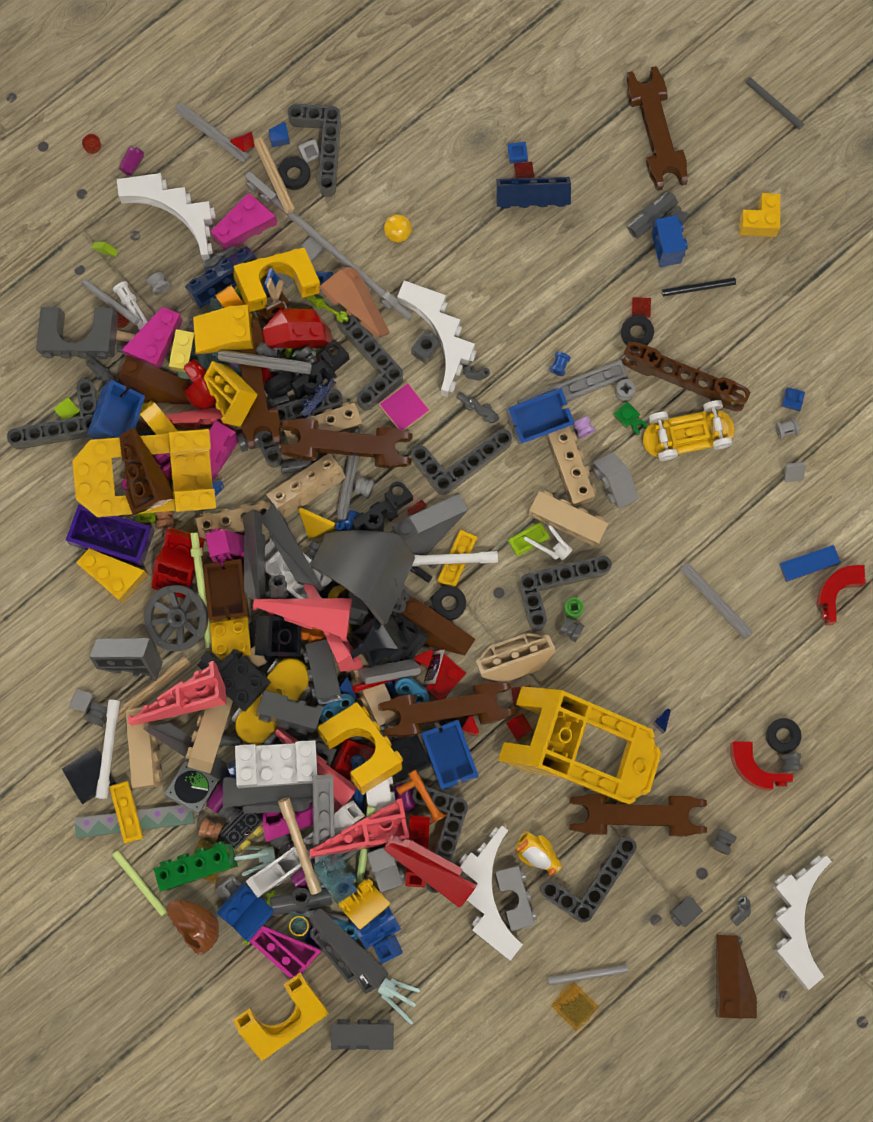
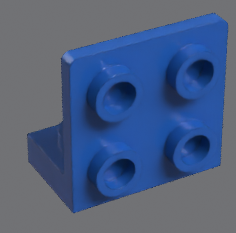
[216,882,274,942]
[351,889,401,949]

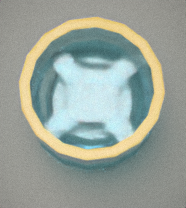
[289,916,310,936]

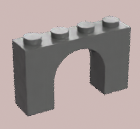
[36,307,119,359]

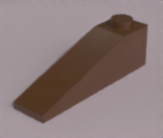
[118,355,192,405]
[119,428,174,515]
[400,596,475,656]
[716,935,757,1019]

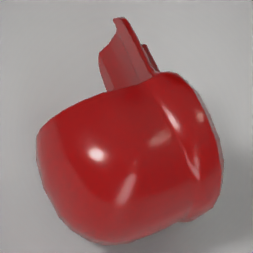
[184,359,216,410]

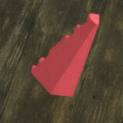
[142,408,234,429]
[303,584,363,672]
[253,598,352,641]
[128,661,226,726]
[275,727,357,813]
[309,798,409,858]

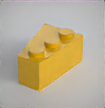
[204,361,258,427]
[76,548,148,604]

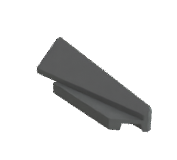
[262,503,322,589]
[243,509,265,600]
[143,722,230,782]
[223,777,313,814]
[309,908,388,994]

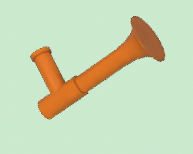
[396,770,448,825]

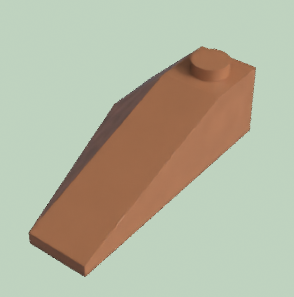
[319,266,390,338]

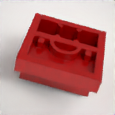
[151,527,205,599]

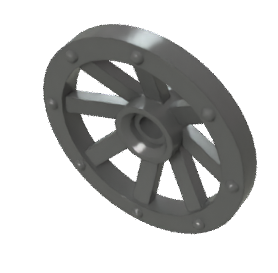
[144,585,208,651]

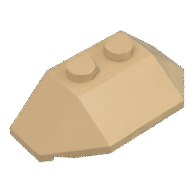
[476,633,556,683]

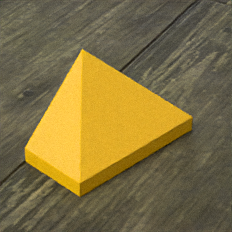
[299,507,335,540]

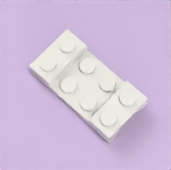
[265,538,332,599]
[235,741,318,788]

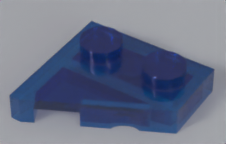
[301,378,337,418]

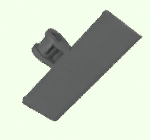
[310,530,415,625]

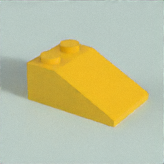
[193,305,253,354]

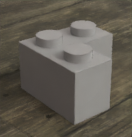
[593,452,639,508]
[367,848,406,893]

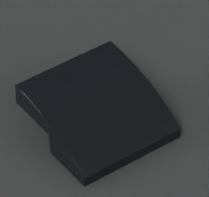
[62,748,117,804]

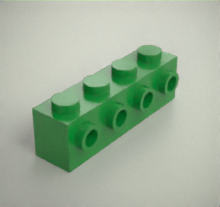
[153,841,238,891]

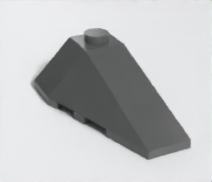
[392,494,468,555]

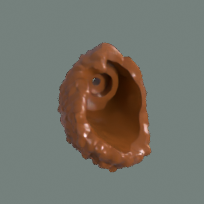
[166,899,219,955]

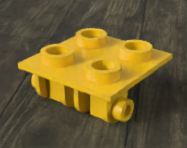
[209,618,252,661]
[337,878,391,930]

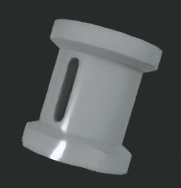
[776,418,800,439]

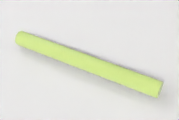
[355,806,375,884]
[112,850,167,917]

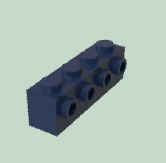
[496,177,571,209]
[185,246,257,309]

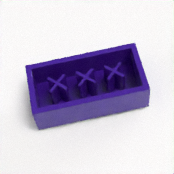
[66,504,154,567]

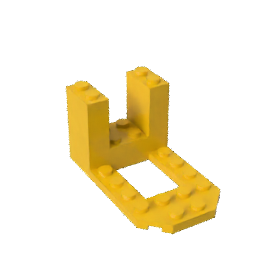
[72,429,216,517]
[498,686,661,804]

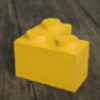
[739,193,781,237]

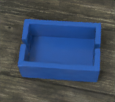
[87,380,145,439]
[506,388,575,444]
[421,720,479,791]

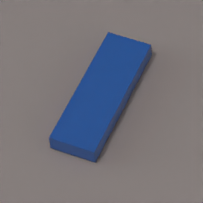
[779,545,841,582]

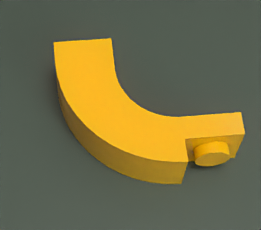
[139,400,178,435]

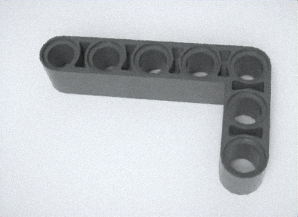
[288,104,341,197]
[337,311,403,411]
[7,379,98,449]
[257,389,343,468]
[412,429,512,496]
[519,556,612,631]
[413,787,468,893]
[541,837,637,922]

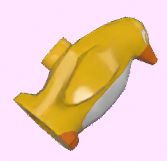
[515,830,562,876]

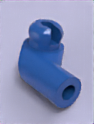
[335,510,359,531]

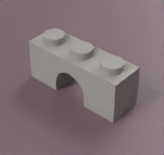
[495,866,537,931]

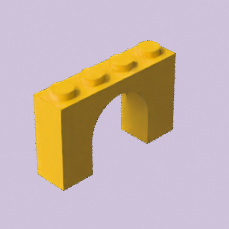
[234,247,320,312]
[317,702,403,795]
[233,973,329,1061]

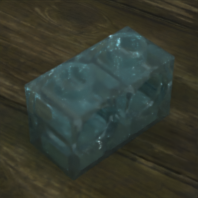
[313,854,357,903]

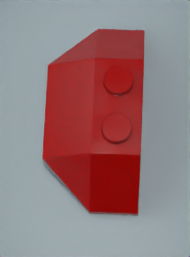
[262,309,333,348]

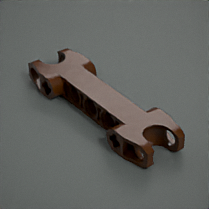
[626,66,688,191]
[233,317,281,450]
[622,342,751,412]
[280,418,413,469]
[378,682,516,738]
[569,794,707,837]

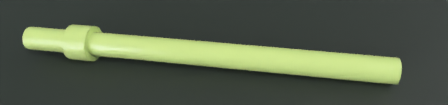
[190,532,212,648]

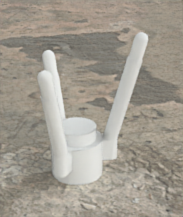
[524,524,573,560]

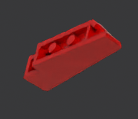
[384,835,477,907]

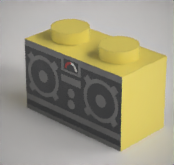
[169,329,196,373]
[219,810,264,852]

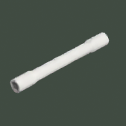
[412,551,498,566]
[96,700,120,799]

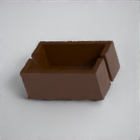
[202,559,250,623]

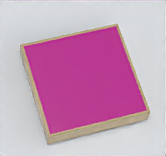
[378,382,431,431]

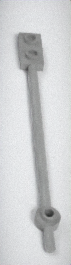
[245,171,413,321]

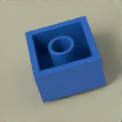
[651,215,688,267]

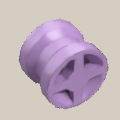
[572,417,596,439]

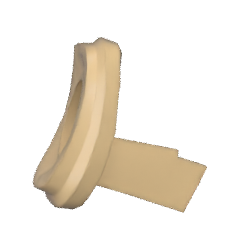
[261,278,284,306]

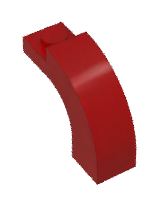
[816,565,866,625]
[730,741,793,791]
[405,815,430,888]

